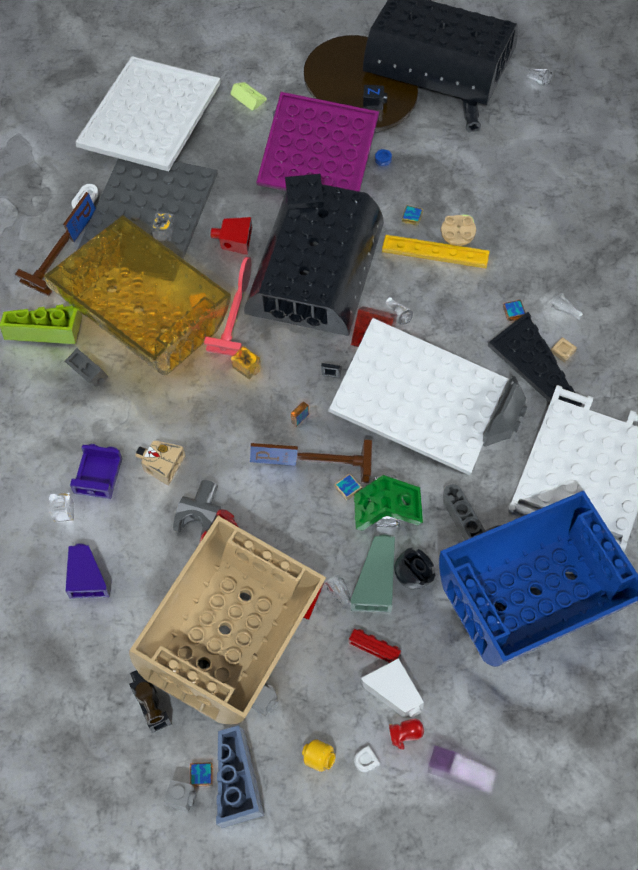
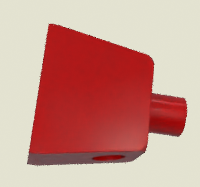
[211,217,253,255]

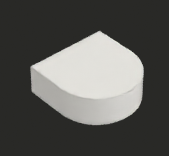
[354,746,380,773]

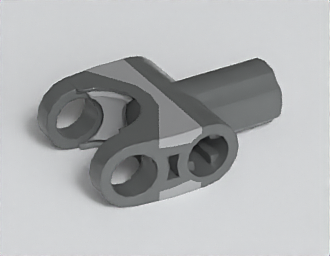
[173,480,221,535]

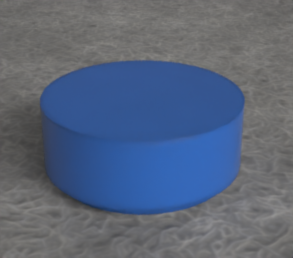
[375,149,392,166]

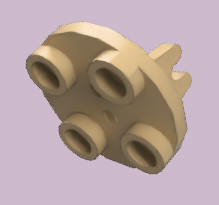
[441,215,476,246]

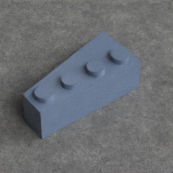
[216,725,264,828]

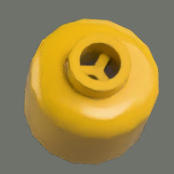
[302,739,336,772]

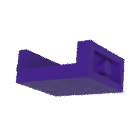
[70,444,122,499]

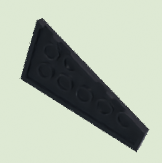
[488,312,582,407]

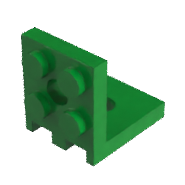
[354,475,423,531]

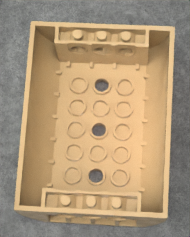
[129,516,326,724]

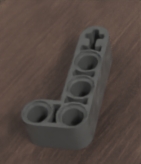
[443,484,501,540]

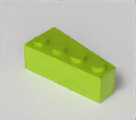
[0,302,83,344]

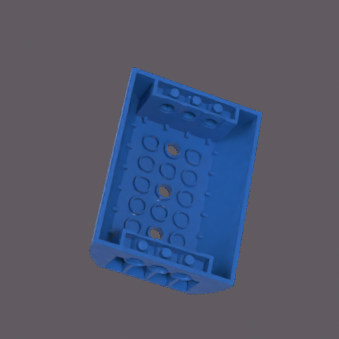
[439,491,638,667]

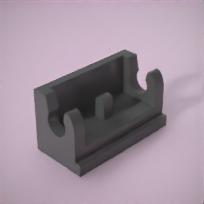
[64,348,109,387]

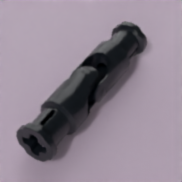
[462,98,481,132]

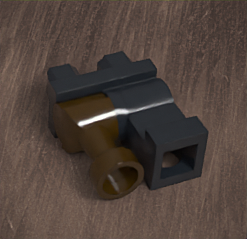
[129,670,172,733]

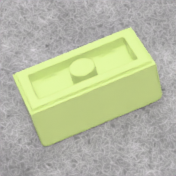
[231,82,267,110]

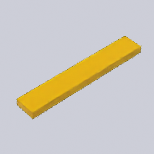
[382,234,490,269]

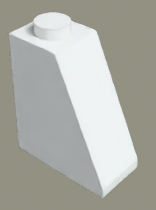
[361,658,424,718]

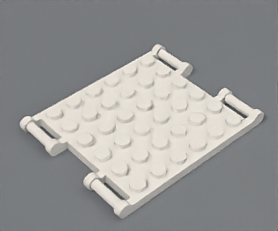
[508,385,638,552]

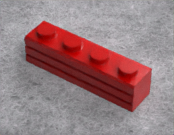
[349,629,401,663]

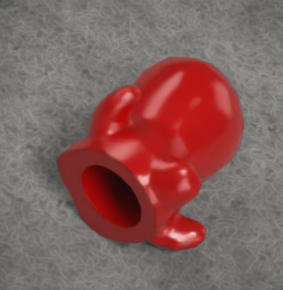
[389,718,424,750]

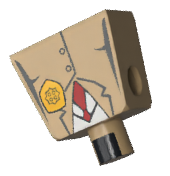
[136,441,185,486]

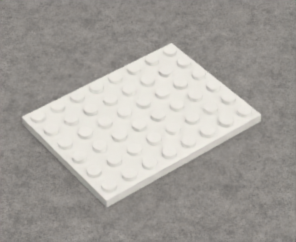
[75,57,221,172]
[328,318,509,475]

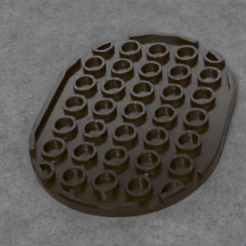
[304,35,418,132]

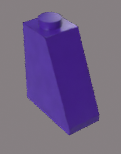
[65,544,110,599]

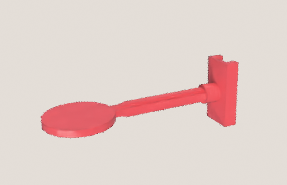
[204,257,252,358]

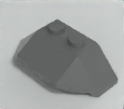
[483,376,527,447]

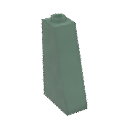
[351,534,395,613]

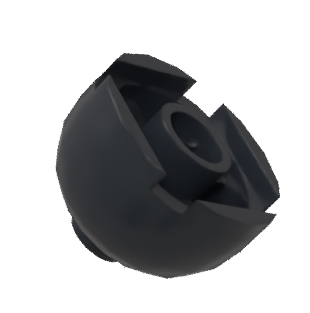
[394,548,436,589]

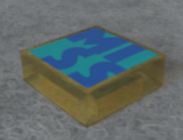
[402,205,423,226]

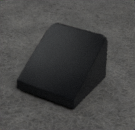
[321,363,342,378]

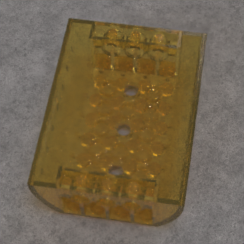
[44,215,231,375]

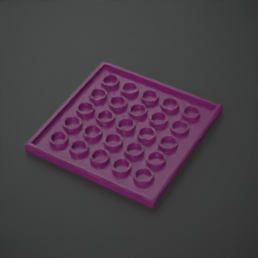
[256,92,379,192]

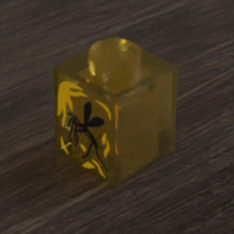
[231,346,261,379]

